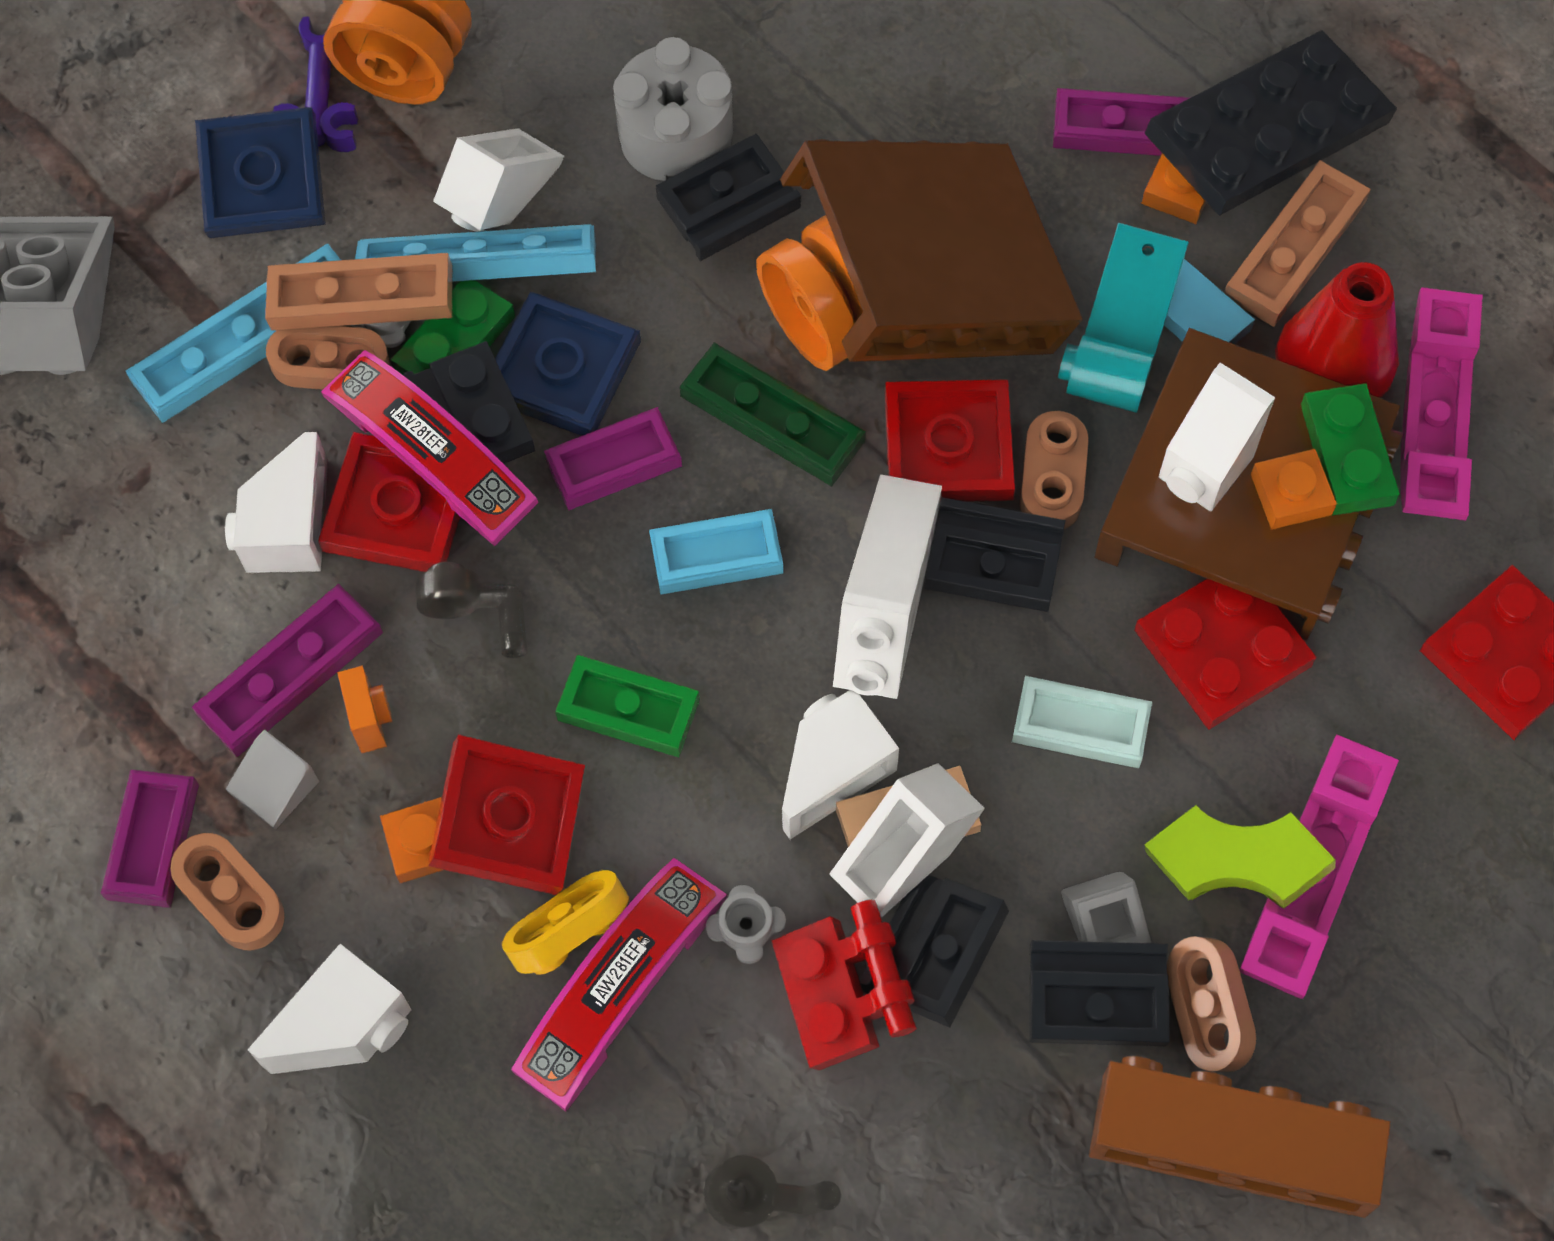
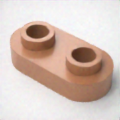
[266,326,390,390]
[1020,411,1089,529]
[171,833,285,950]
[1167,936,1256,1072]

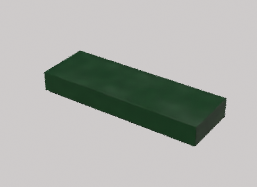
[680,342,866,487]

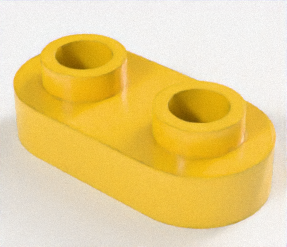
[502,870,629,975]

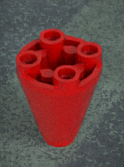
[1275,262,1399,398]

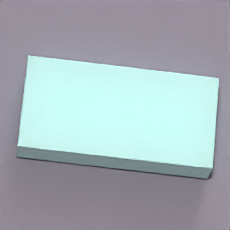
[1012,676,1152,768]

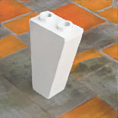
[833,474,942,699]

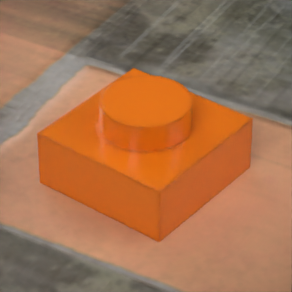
[1141,153,1206,224]
[1251,449,1337,530]
[337,665,393,753]
[380,797,443,884]

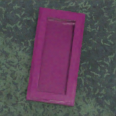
[544,407,682,511]
[101,769,199,908]

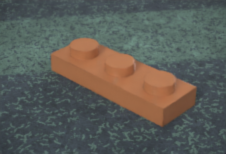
[1224,160,1371,327]
[265,253,453,331]

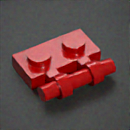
[771,899,917,1071]

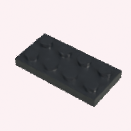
[1145,30,1397,216]

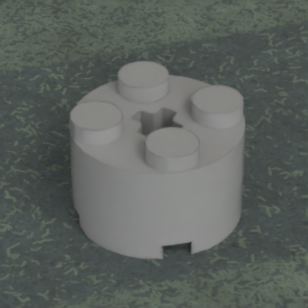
[613,37,733,181]

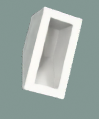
[433,128,564,232]
[1159,363,1275,512]
[225,432,328,573]
[782,690,899,840]
[830,763,985,917]
[248,944,411,1074]

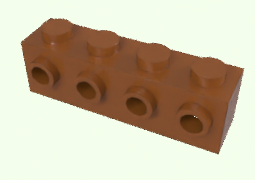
[1089,1056,1391,1218]

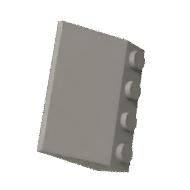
[0,217,115,375]

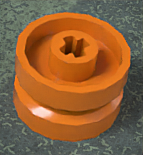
[323,0,472,105]
[756,215,863,371]

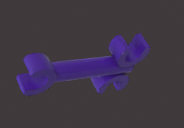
[273,16,358,152]

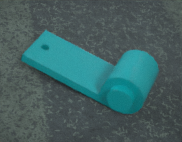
[1058,223,1189,413]

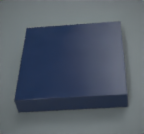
[195,107,326,238]
[495,291,641,436]

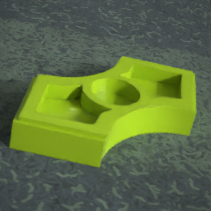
[1144,805,1336,908]

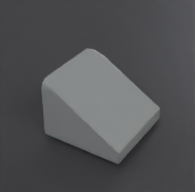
[226,730,319,830]
[1061,872,1151,943]

